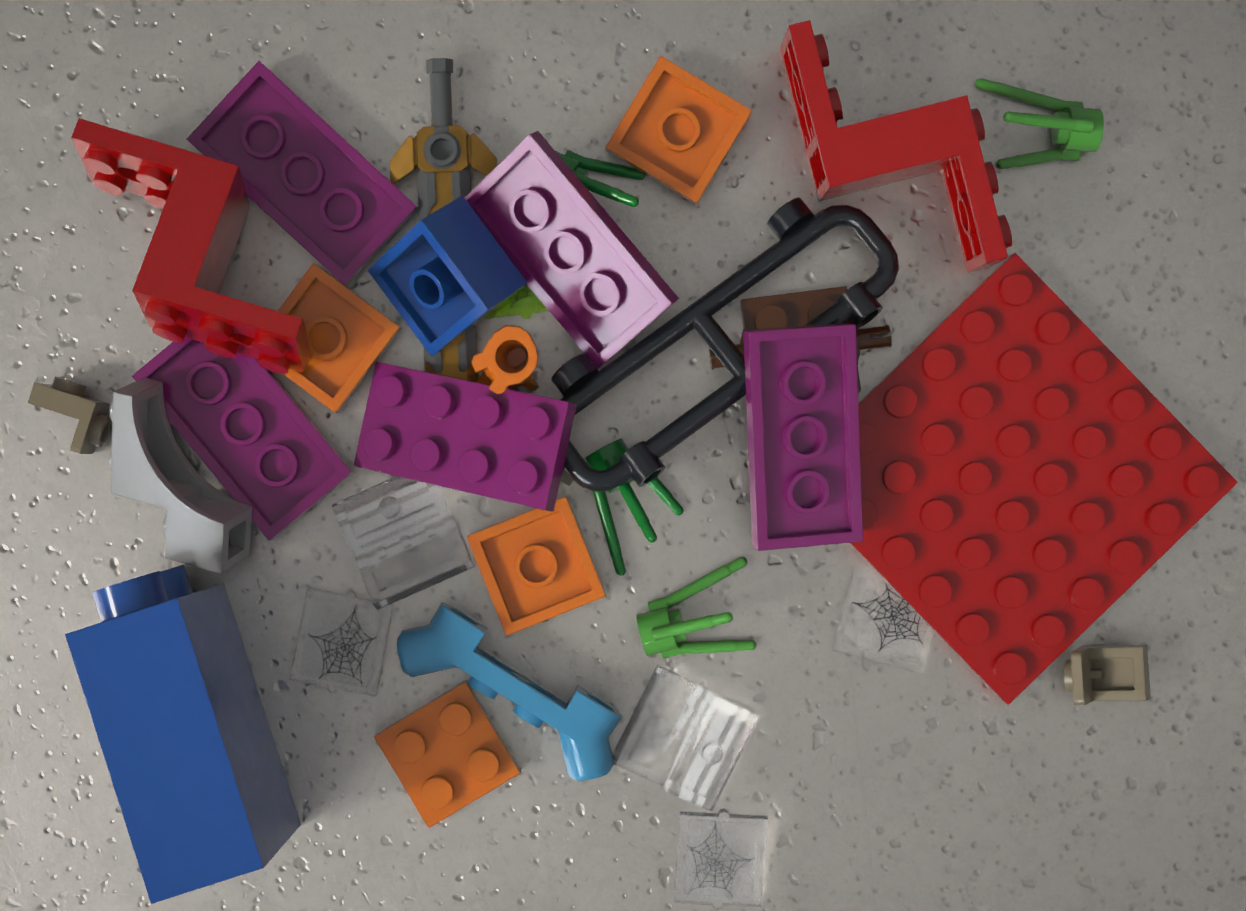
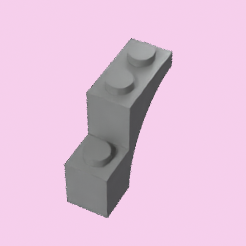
[108,377,252,574]

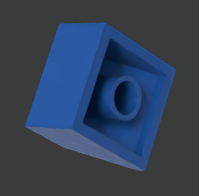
[367,195,527,357]

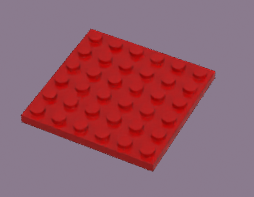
[850,253,1238,705]

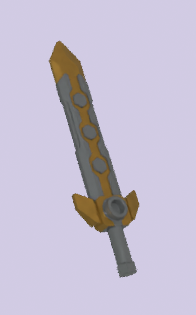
[390,58,497,382]

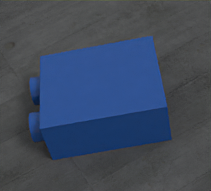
[65,565,301,904]

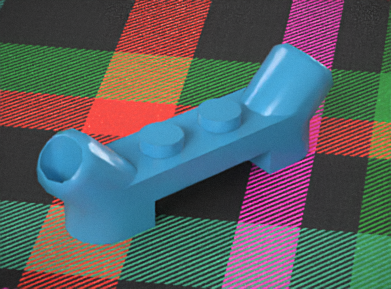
[397,602,623,781]

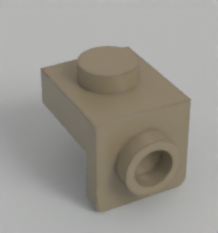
[28,376,111,454]
[1064,645,1151,705]

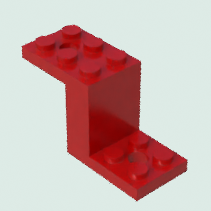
[780,20,1012,273]
[71,118,311,374]

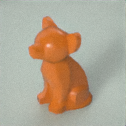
[471,325,539,395]

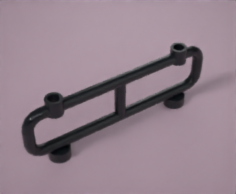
[551,197,899,492]

